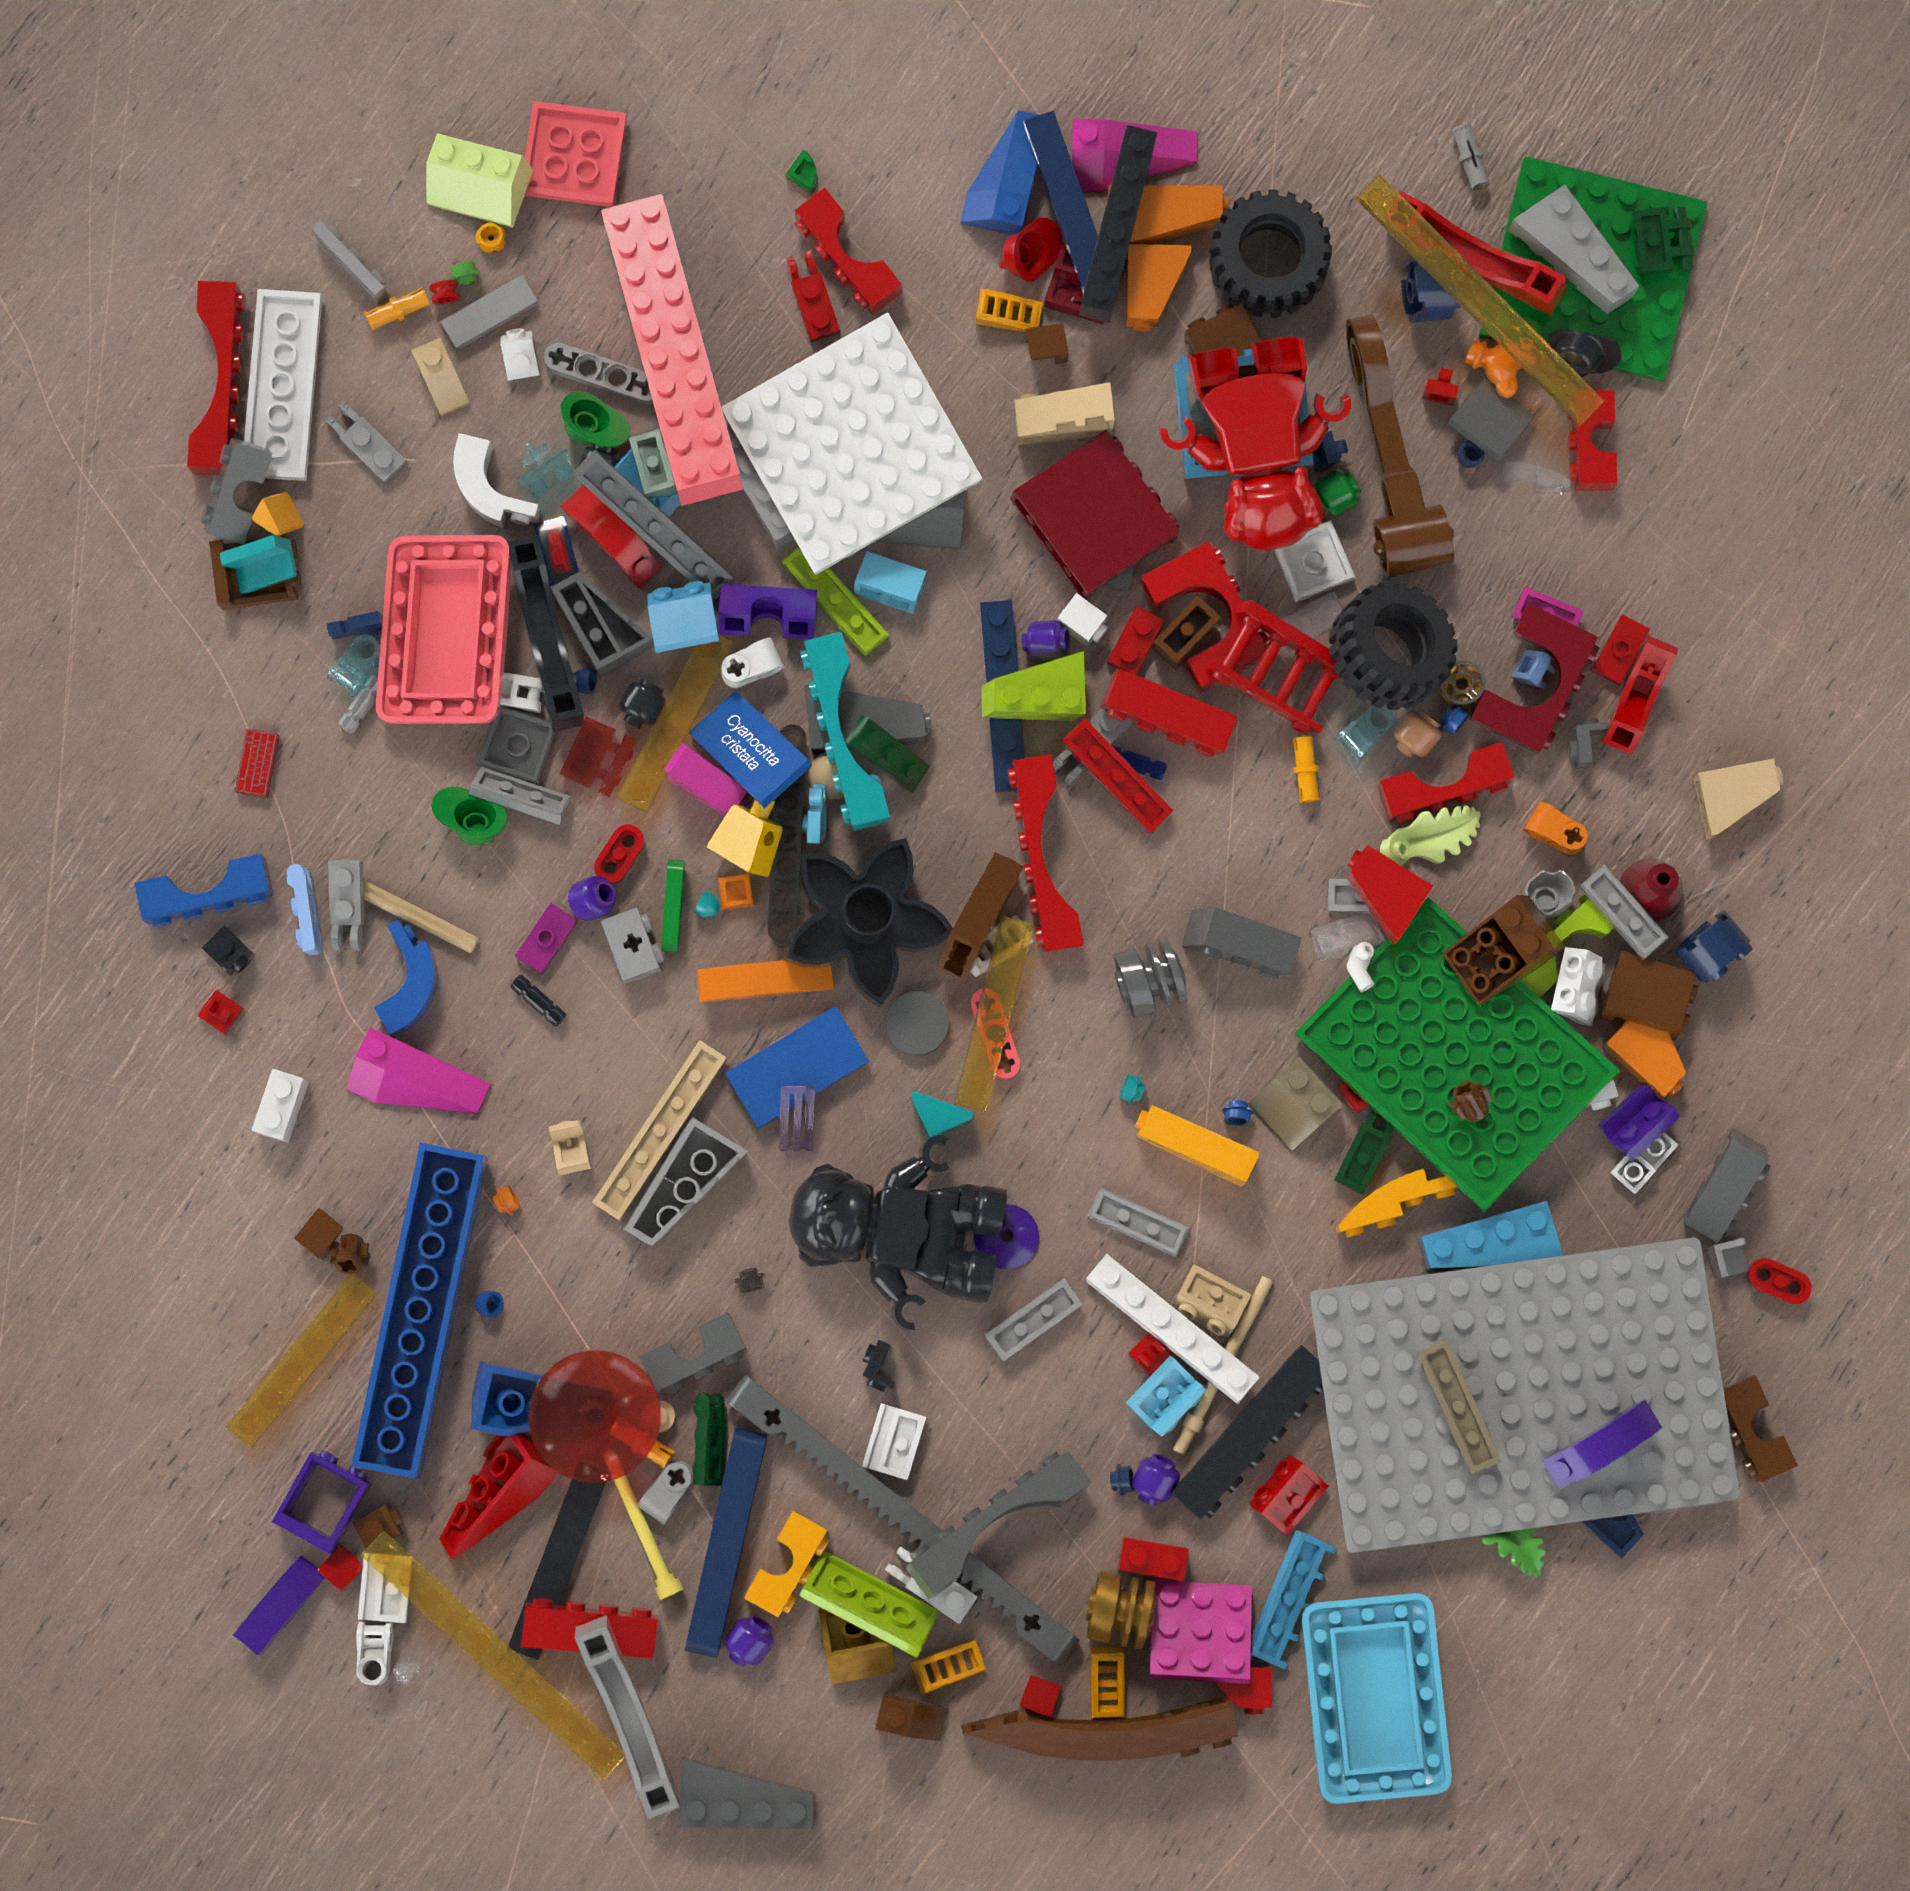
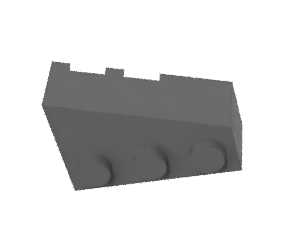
[551,572,655,678]
[1684,1128,1771,1243]

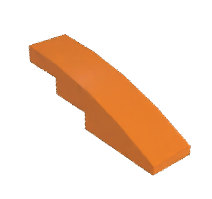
[696,960,834,1002]

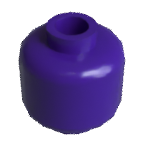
[1021,620,1070,662]
[568,875,616,921]
[1132,1454,1180,1506]
[725,1615,774,1667]

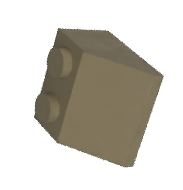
[1248,1057,1343,1151]

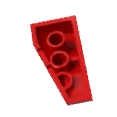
[439,1433,559,1560]

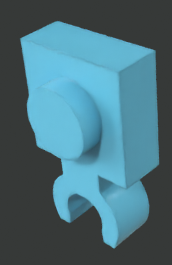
[802,784,827,844]

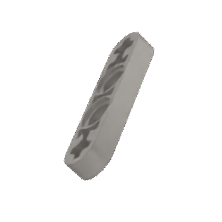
[544,343,653,405]

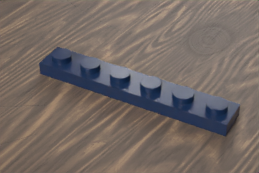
[980,600,1025,793]

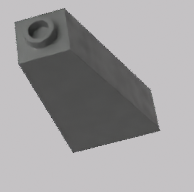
[804,685,932,754]

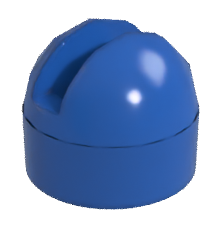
[475,1291,504,1318]

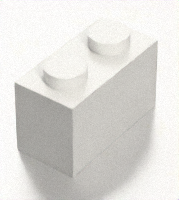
[252,1068,309,1143]

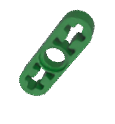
[661,859,685,953]

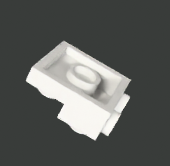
[1551,947,1606,1026]

